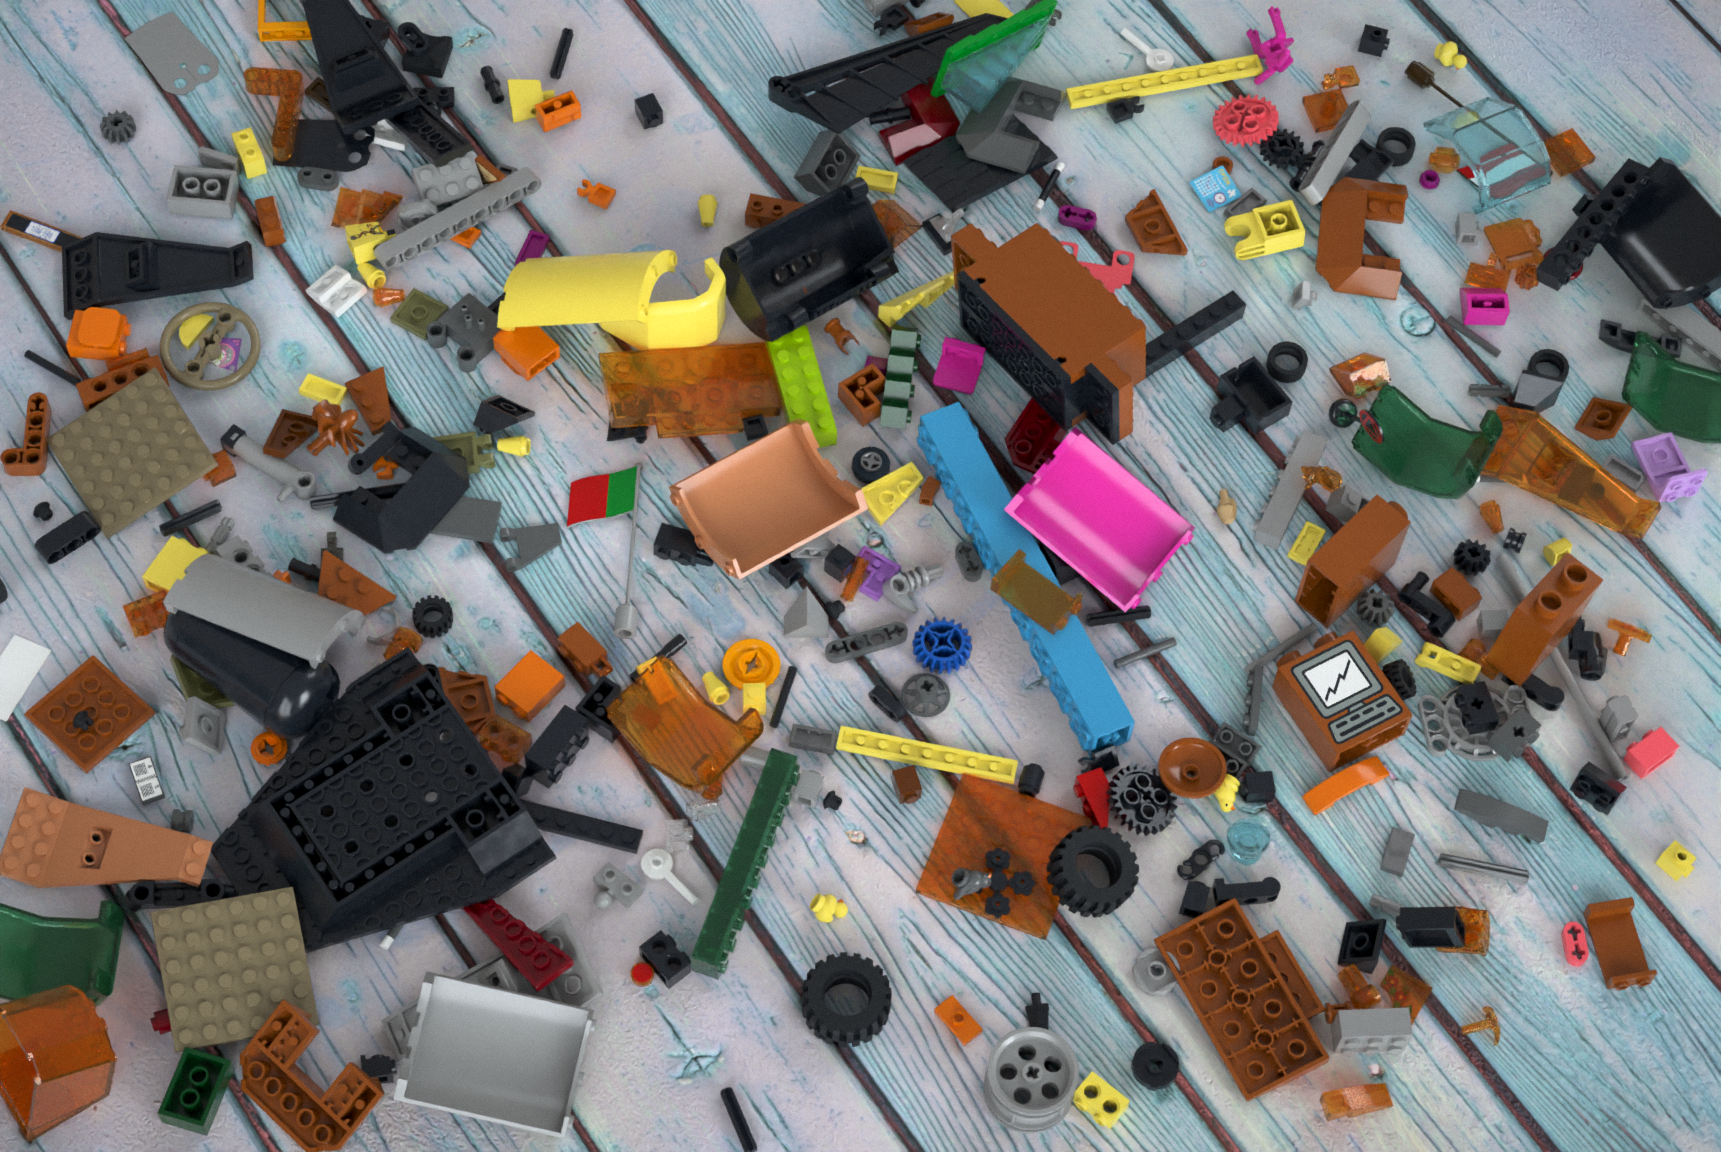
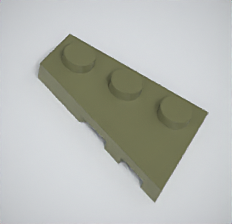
[170,655,234,709]

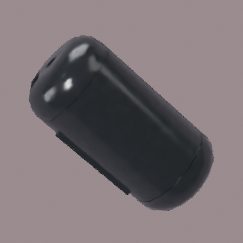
[163,609,341,739]

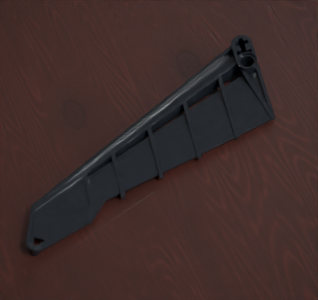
[768,13,1008,134]

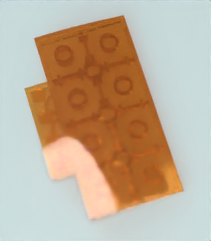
[598,342,782,439]

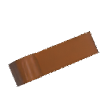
[0,392,52,476]

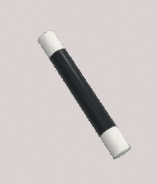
[1033,161,1065,212]

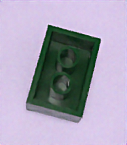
[158,1047,234,1136]

